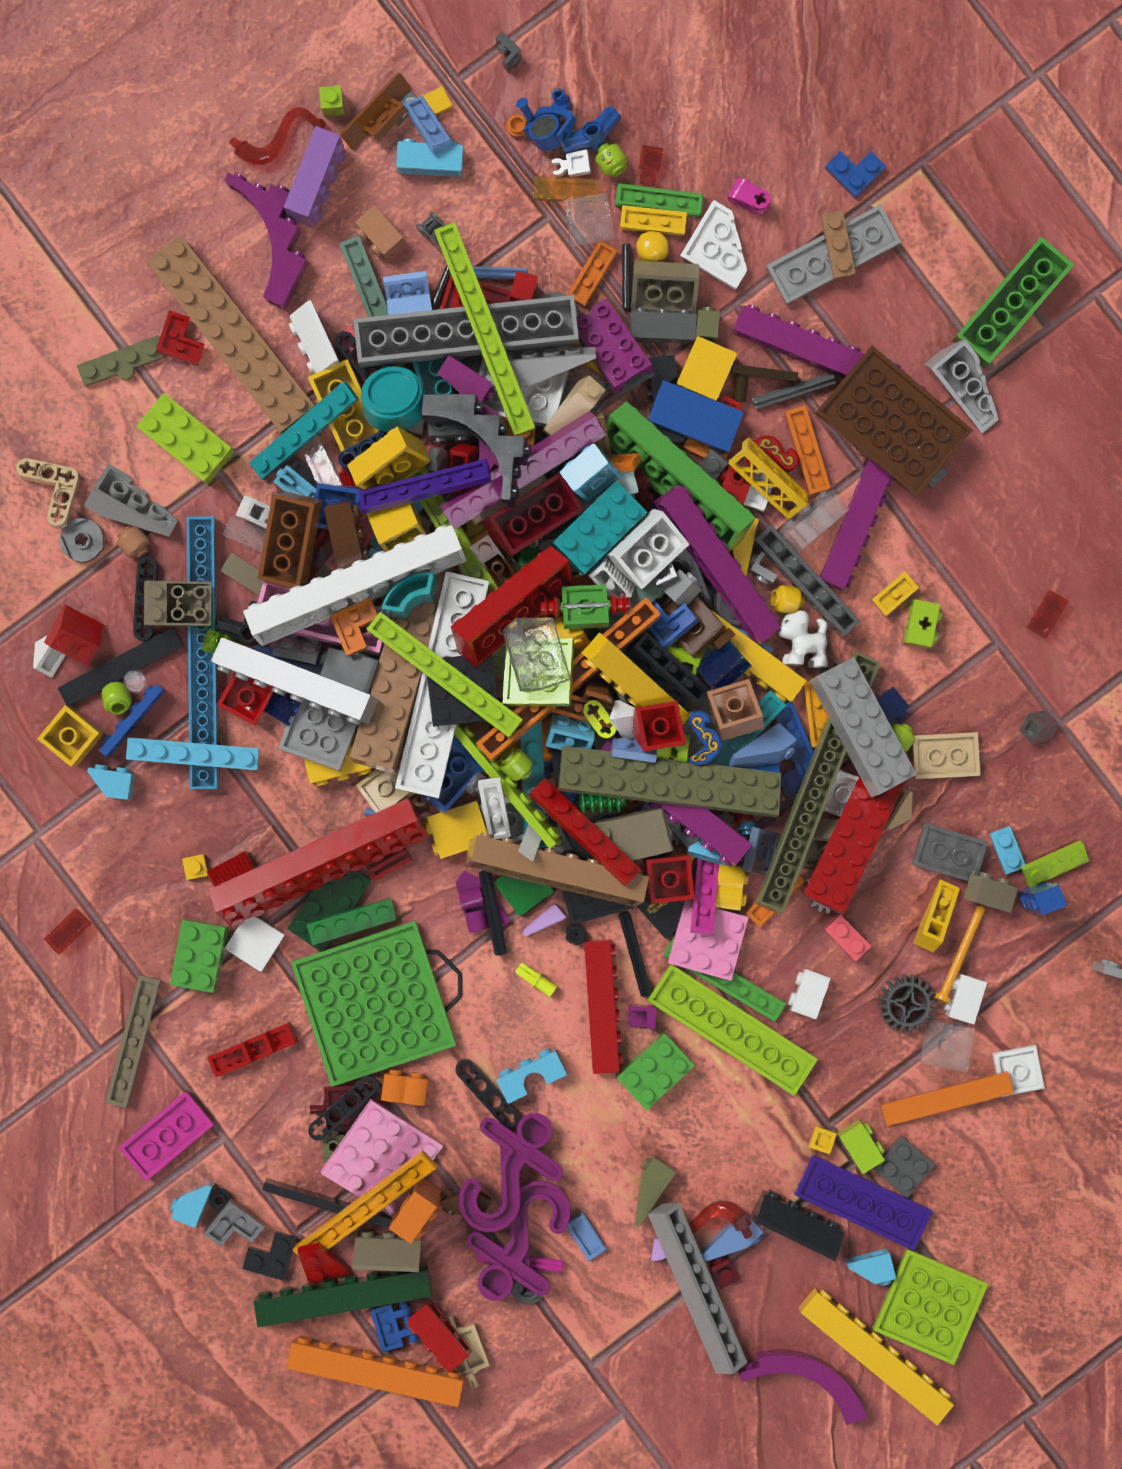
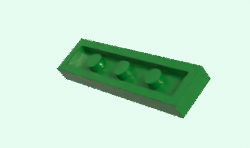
[306,897,397,945]

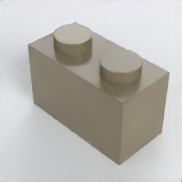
[963,872,1018,913]

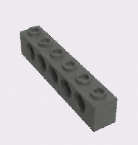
[754,525,861,638]

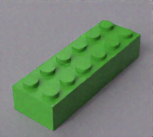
[952,237,1074,369]

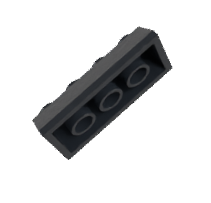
[751,1190,844,1261]

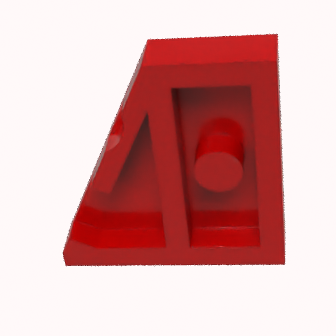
[298,1242,350,1284]

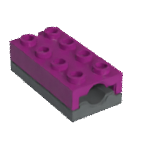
[576,299,654,398]

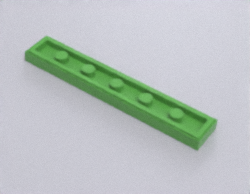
[663,936,786,1022]

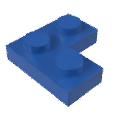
[824,151,886,199]
[649,601,699,649]

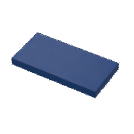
[648,380,744,454]

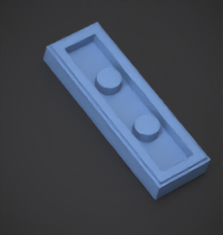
[403,96,452,153]

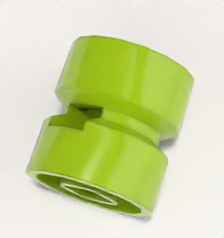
[657,734,690,763]

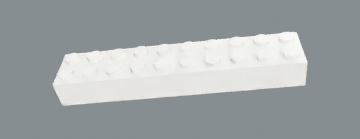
[243,525,466,646]

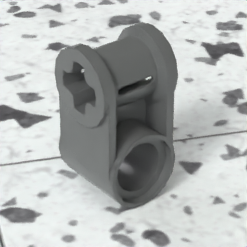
[415,211,445,253]

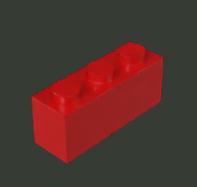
[407,1299,472,1373]

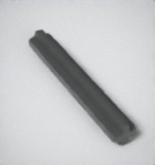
[752,373,836,410]

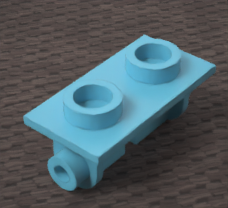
[273,465,316,498]

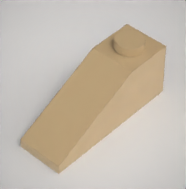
[543,375,605,436]

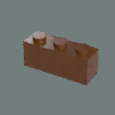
[324,499,369,569]

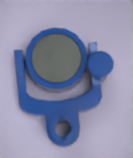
[516,88,576,151]

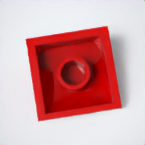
[217,672,274,726]

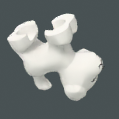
[777,610,828,668]

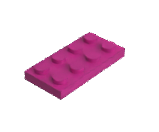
[118,1090,215,1181]

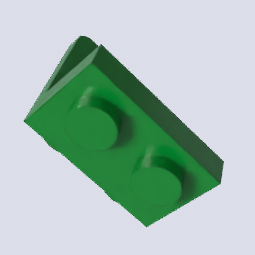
[495,875,554,915]

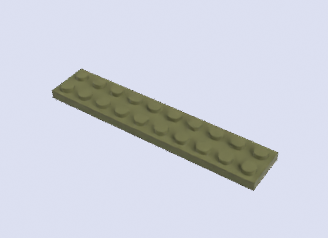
[558,746,781,818]

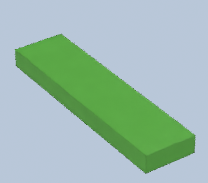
[615,183,704,218]

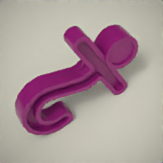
[458,1113,563,1232]
[467,1181,571,1301]

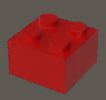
[643,855,695,904]

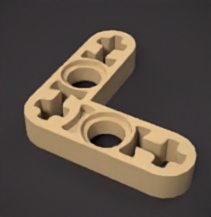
[16,458,80,529]

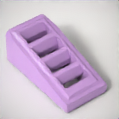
[522,903,566,936]

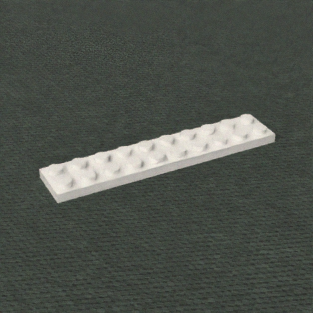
[395,571,490,798]

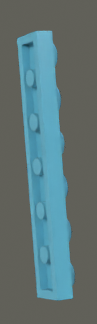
[126,738,260,770]

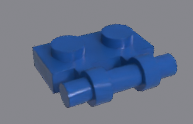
[370,1301,418,1352]

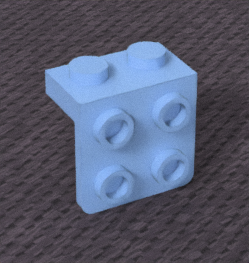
[383,271,432,315]

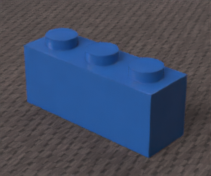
[1019,882,1067,915]

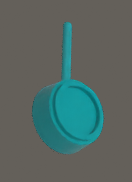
[361,365,426,432]

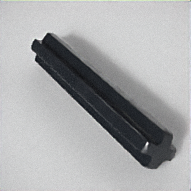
[479,871,507,956]
[619,912,652,997]

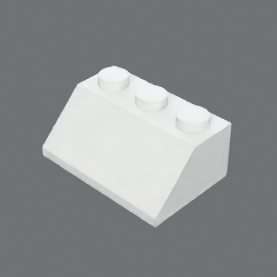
[289,300,340,375]
[606,509,689,590]

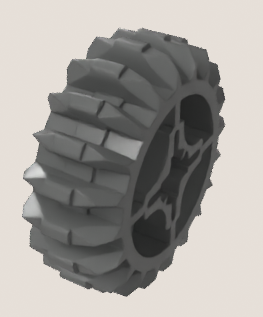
[877,974,937,1033]

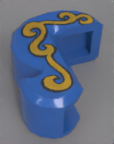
[688,711,722,765]

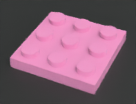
[667,900,749,981]

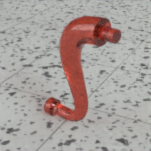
[229,107,326,165]
[689,1200,753,1239]

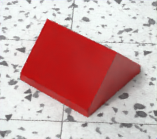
[633,701,686,752]

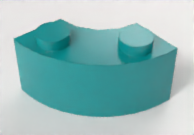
[382,572,437,620]

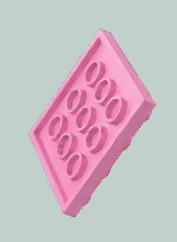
[321,1099,443,1218]

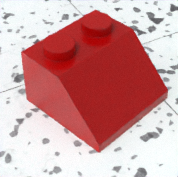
[44,604,104,666]

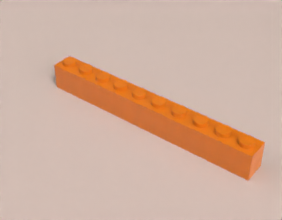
[476,598,661,762]

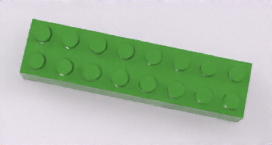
[605,401,756,553]

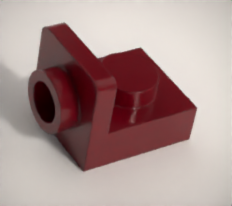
[709,1254,740,1289]

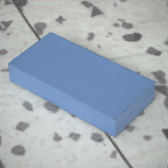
[567,1212,607,1261]

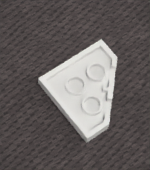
[680,200,747,291]

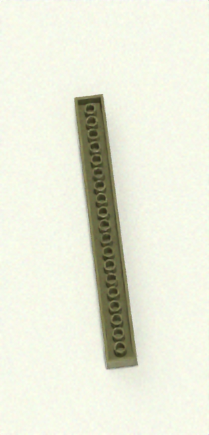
[755,652,881,914]

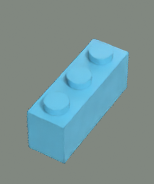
[396,139,464,177]

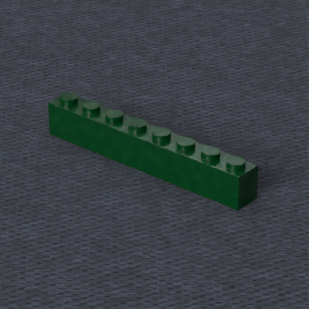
[253,1264,433,1327]

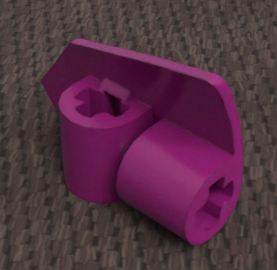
[456,871,510,933]

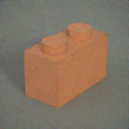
[355,205,405,260]

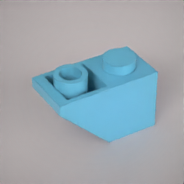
[87,764,136,800]

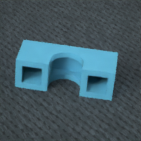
[496,1048,567,1104]

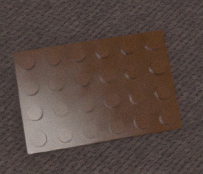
[815,345,973,498]

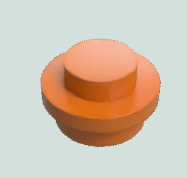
[506,115,528,137]

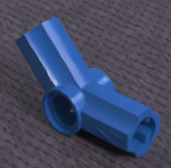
[562,106,622,153]

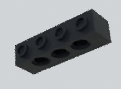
[624,632,711,712]

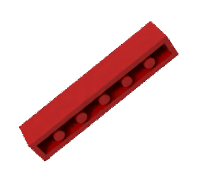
[584,939,623,1074]

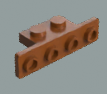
[340,72,411,149]

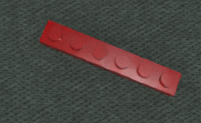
[529,778,642,887]

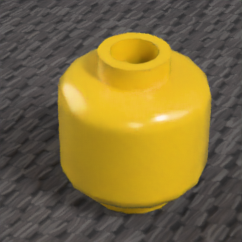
[771,585,805,614]

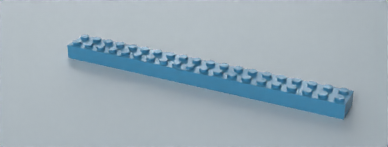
[187,516,219,789]

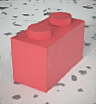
[822,913,871,961]

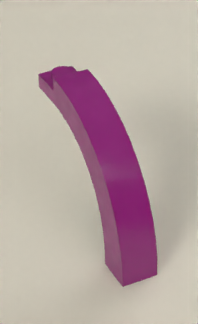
[738,1349,867,1425]

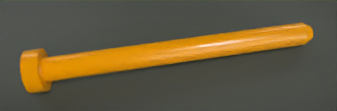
[934,905,985,1004]

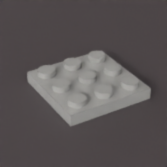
[278,700,358,772]

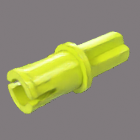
[515,963,557,997]

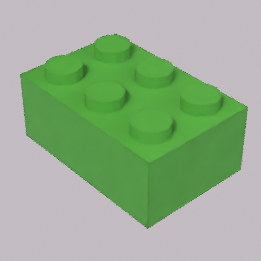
[170,918,229,993]
[616,1030,695,1111]

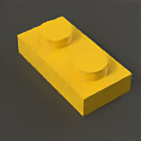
[871,572,919,616]

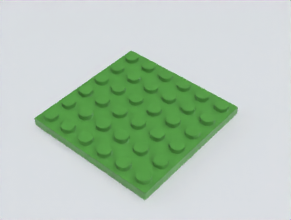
[291,920,457,1087]

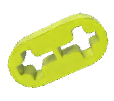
[583,700,616,739]

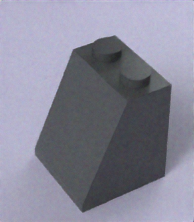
[317,648,379,694]

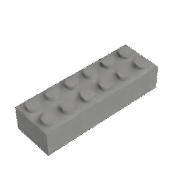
[809,657,917,797]

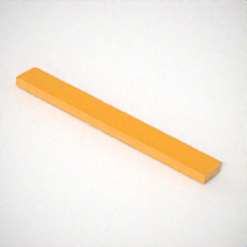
[293,1150,438,1255]

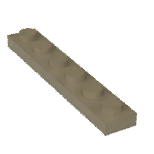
[105,974,161,1108]

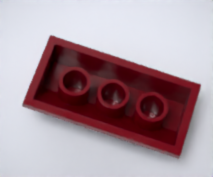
[482,473,584,556]

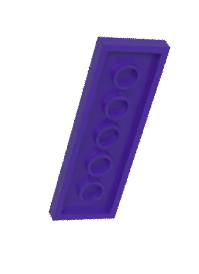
[794,1154,932,1251]

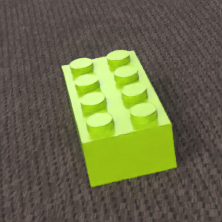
[136,393,235,485]

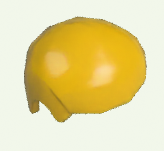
[636,231,669,262]

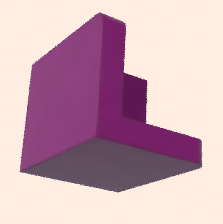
[628,1004,656,1029]

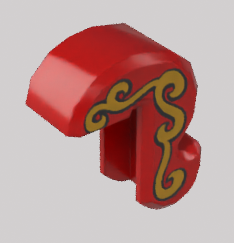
[744,435,799,472]

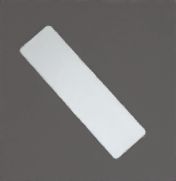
[518,824,541,861]

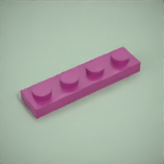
[690,858,719,936]

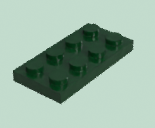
[287,871,372,952]

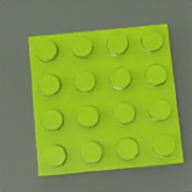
[872,1248,988,1365]

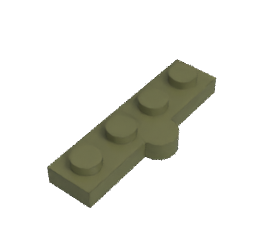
[76,335,167,387]

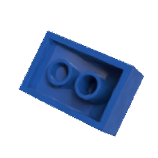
[420,736,483,813]

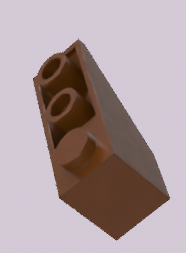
[469,528,517,587]

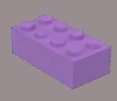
[284,126,346,228]

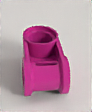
[727,178,770,215]

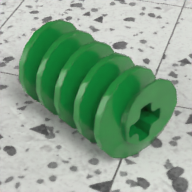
[578,793,626,814]

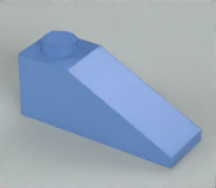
[729,723,797,768]
[700,1209,763,1262]

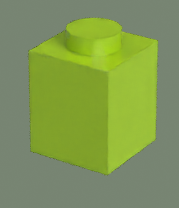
[319,85,345,117]

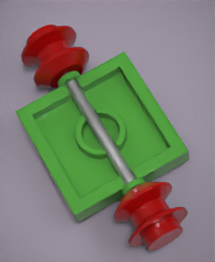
[540,585,631,629]

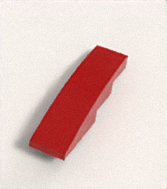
[207,1022,299,1077]

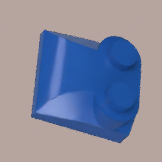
[315,483,362,529]

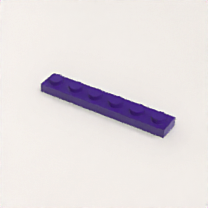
[359,459,491,514]

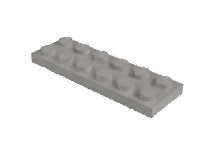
[766,204,901,305]

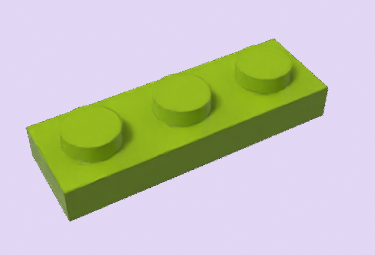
[1021,840,1089,888]

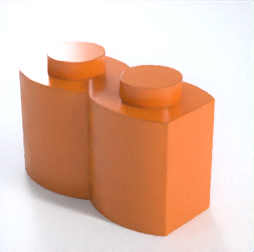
[381,1069,428,1106]

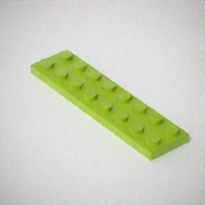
[647,964,818,1096]

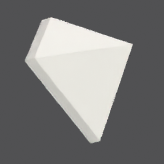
[33,636,65,678]
[609,700,635,741]

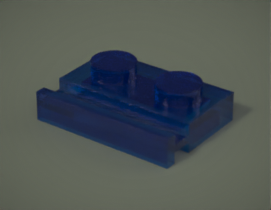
[264,692,301,726]

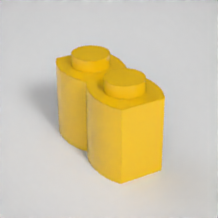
[715,864,749,910]

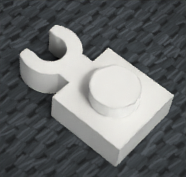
[552,150,591,177]

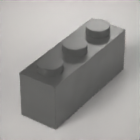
[630,308,697,344]

